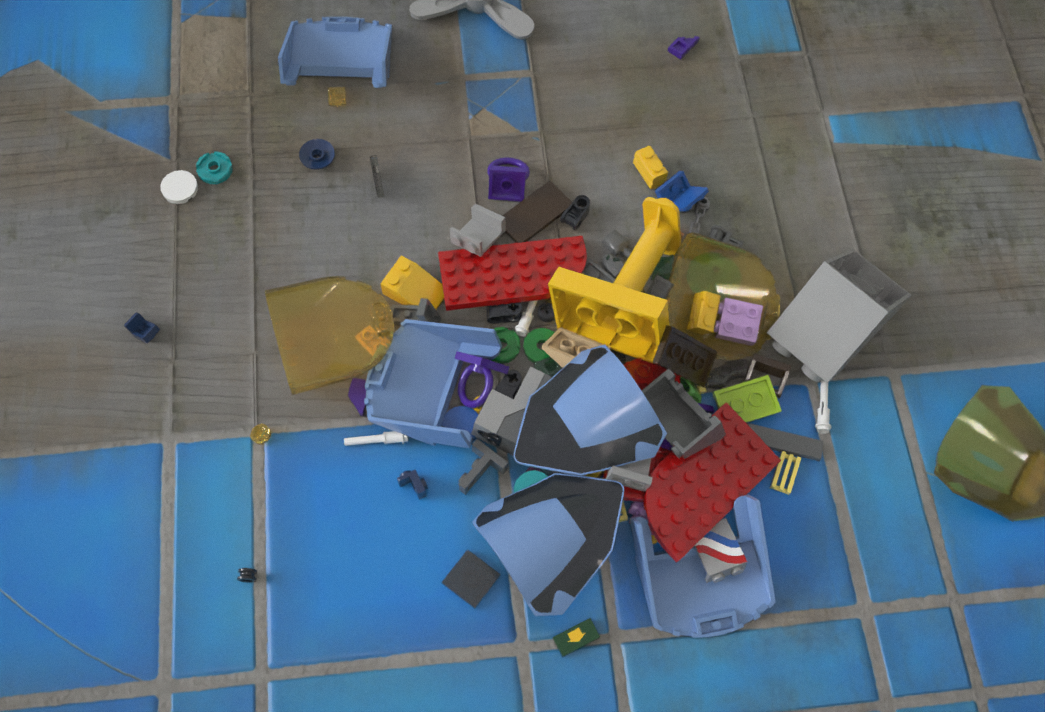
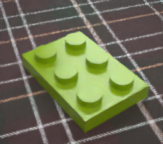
[712,375,782,423]

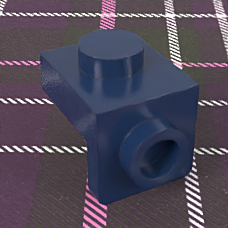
[124,312,160,344]
[397,470,428,500]

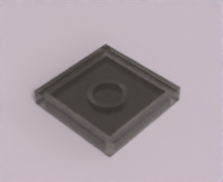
[442,549,500,609]

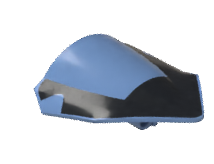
[513,344,667,476]
[472,473,624,616]

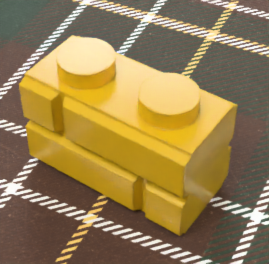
[633,146,668,189]
[687,291,721,335]

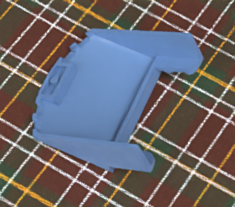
[278,17,392,88]
[364,319,502,448]
[630,495,776,638]

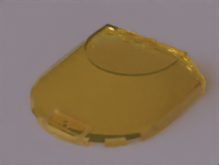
[665,232,780,361]
[264,276,394,395]

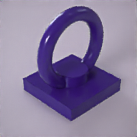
[487,157,530,202]
[454,351,509,408]

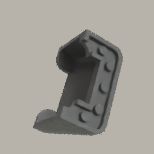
[642,369,726,459]

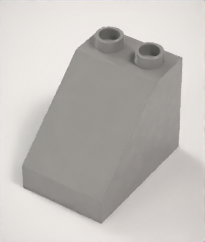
[767,249,911,383]

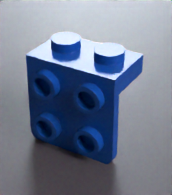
[655,171,709,212]

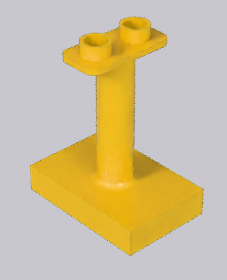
[548,197,682,363]

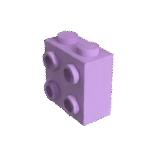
[713,298,763,346]

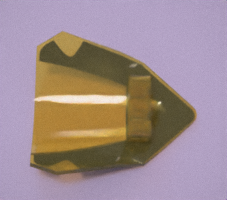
[934,385,1045,522]

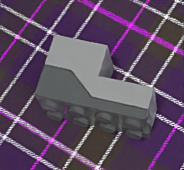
[471,367,552,456]

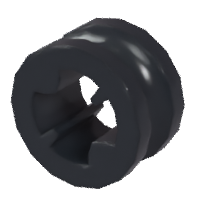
[237,568,257,583]

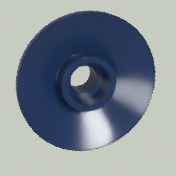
[299,139,335,170]

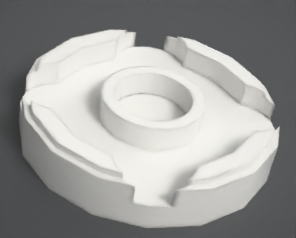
[161,170,198,204]

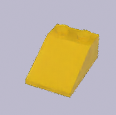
[380,255,444,310]

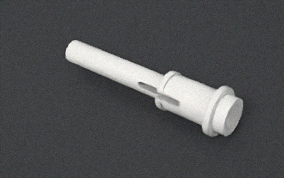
[515,300,538,337]
[815,379,831,434]
[344,431,409,446]

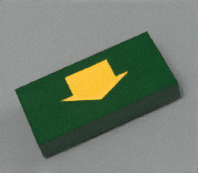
[553,618,600,658]

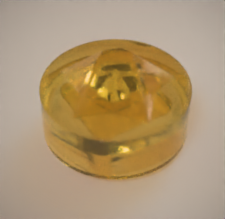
[250,424,271,445]

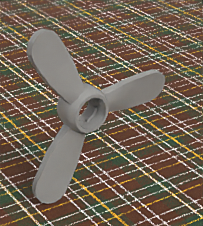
[409,0,535,40]

